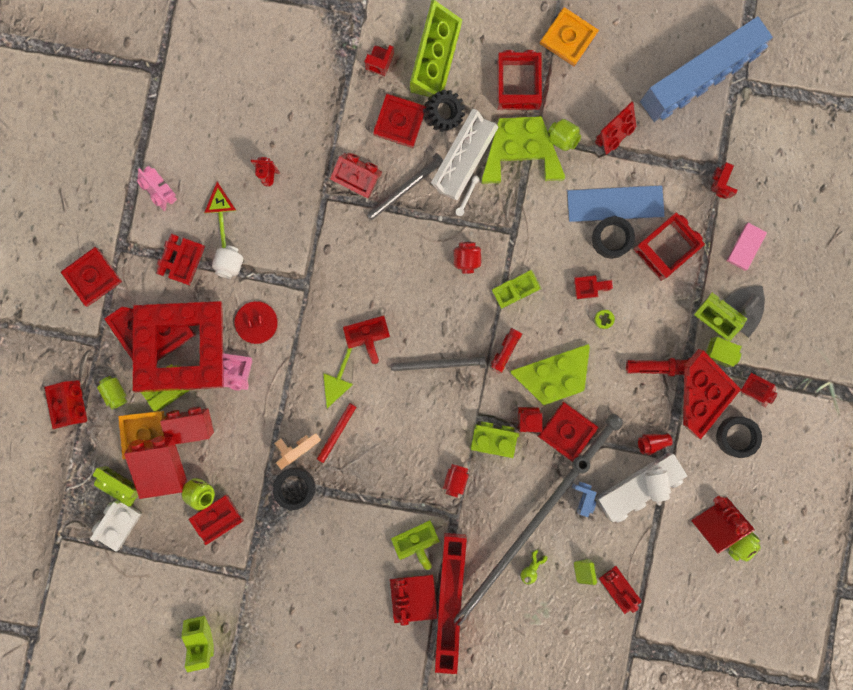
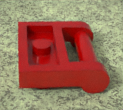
[491,328,523,374]

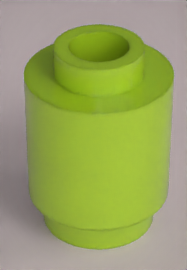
[97,376,128,410]

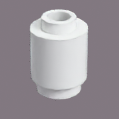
[645,467,671,502]

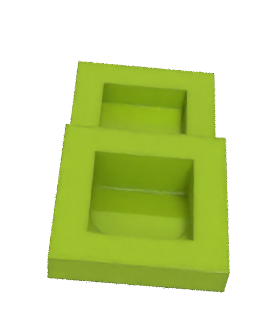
[492,270,542,309]

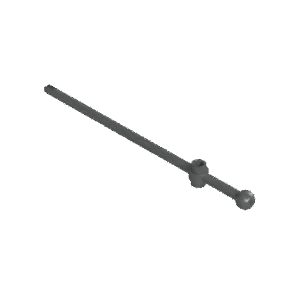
[454,414,623,626]

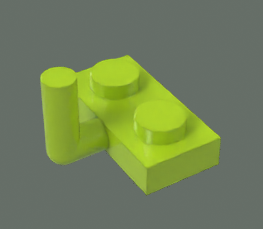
[391,520,440,570]

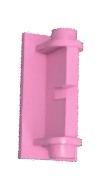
[137,166,177,211]

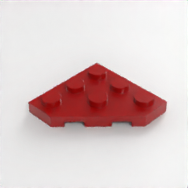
[104,307,196,362]
[683,349,741,439]

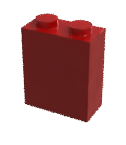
[124,436,187,499]

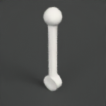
[456,176,480,217]

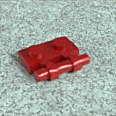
[156,234,205,286]

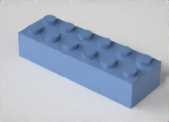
[640,16,773,122]

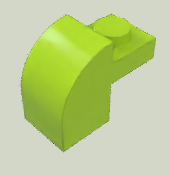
[181,616,214,673]

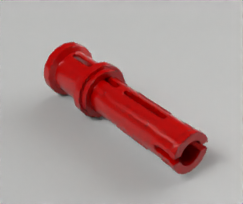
[626,358,690,377]

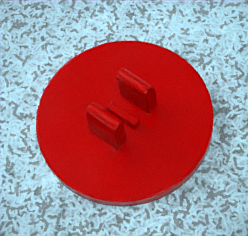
[235,301,278,344]

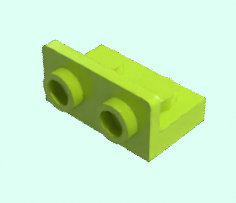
[470,421,519,458]
[93,466,138,507]

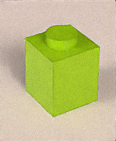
[705,337,742,367]

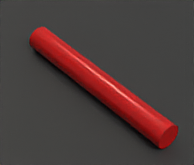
[317,403,357,463]

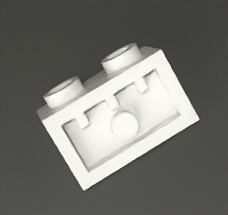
[90,500,142,551]

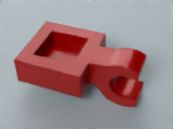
[574,275,613,300]

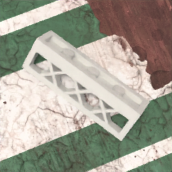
[431,109,498,200]

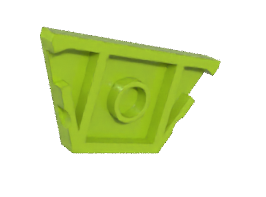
[510,344,590,405]

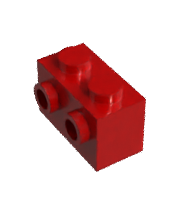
[160,407,214,444]

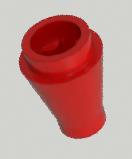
[638,433,673,456]

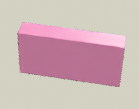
[726,223,767,271]

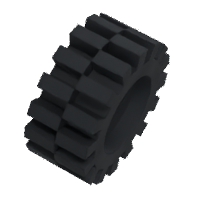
[423,90,465,132]

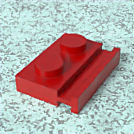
[188,494,244,546]

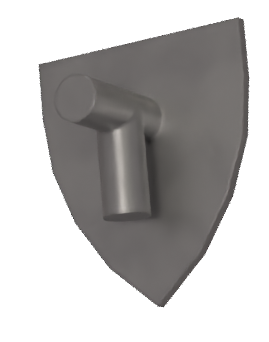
[723,286,765,338]

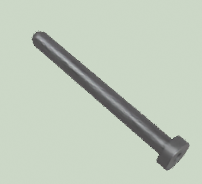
[367,153,443,220]
[391,353,486,371]

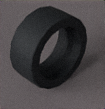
[592,216,635,259]
[716,416,762,458]
[273,468,315,510]

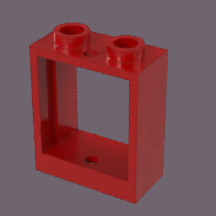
[497,50,542,110]
[633,212,705,281]

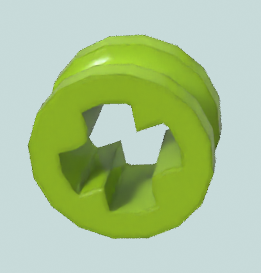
[594,310,615,329]

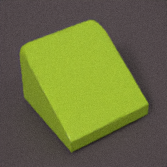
[574,559,597,585]

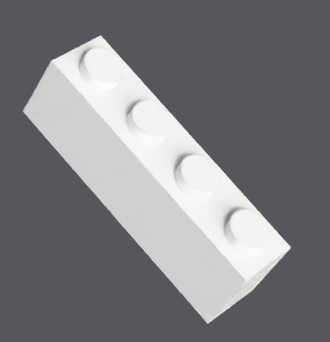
[595,452,687,523]

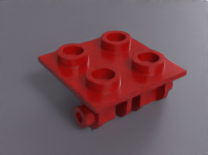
[595,102,637,155]
[691,496,755,554]
[390,575,437,626]

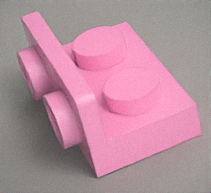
[223,353,252,391]

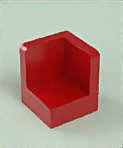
[364,45,394,77]

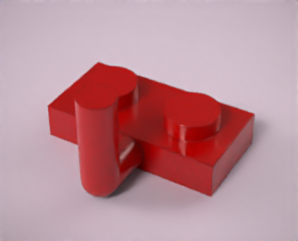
[343,315,390,364]

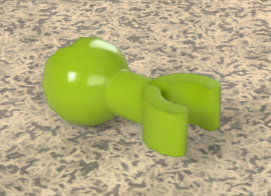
[520,550,548,585]

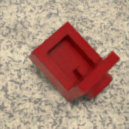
[710,162,738,199]

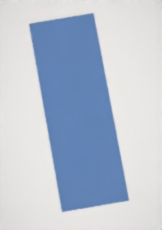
[567,186,665,222]

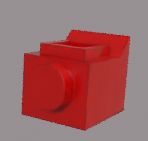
[518,407,542,432]

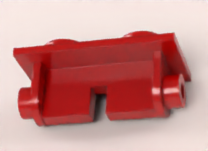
[251,157,280,187]
[599,566,642,614]

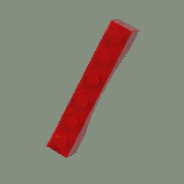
[435,533,467,674]

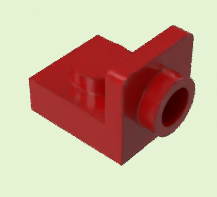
[740,373,778,408]

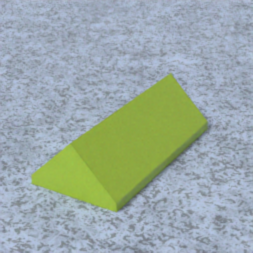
[410,0,463,97]

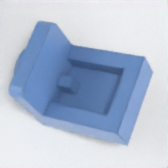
[572,481,597,517]

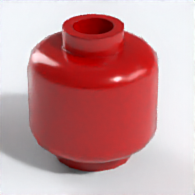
[453,242,482,274]

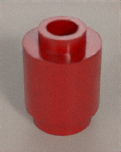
[442,464,469,498]

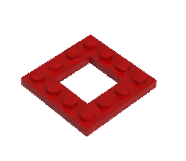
[132,301,224,393]

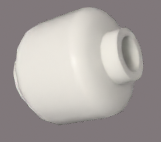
[212,245,243,279]

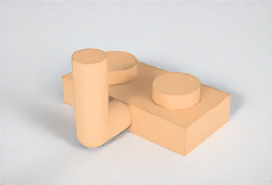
[274,433,321,470]

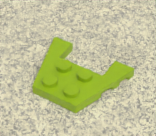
[482,117,565,184]

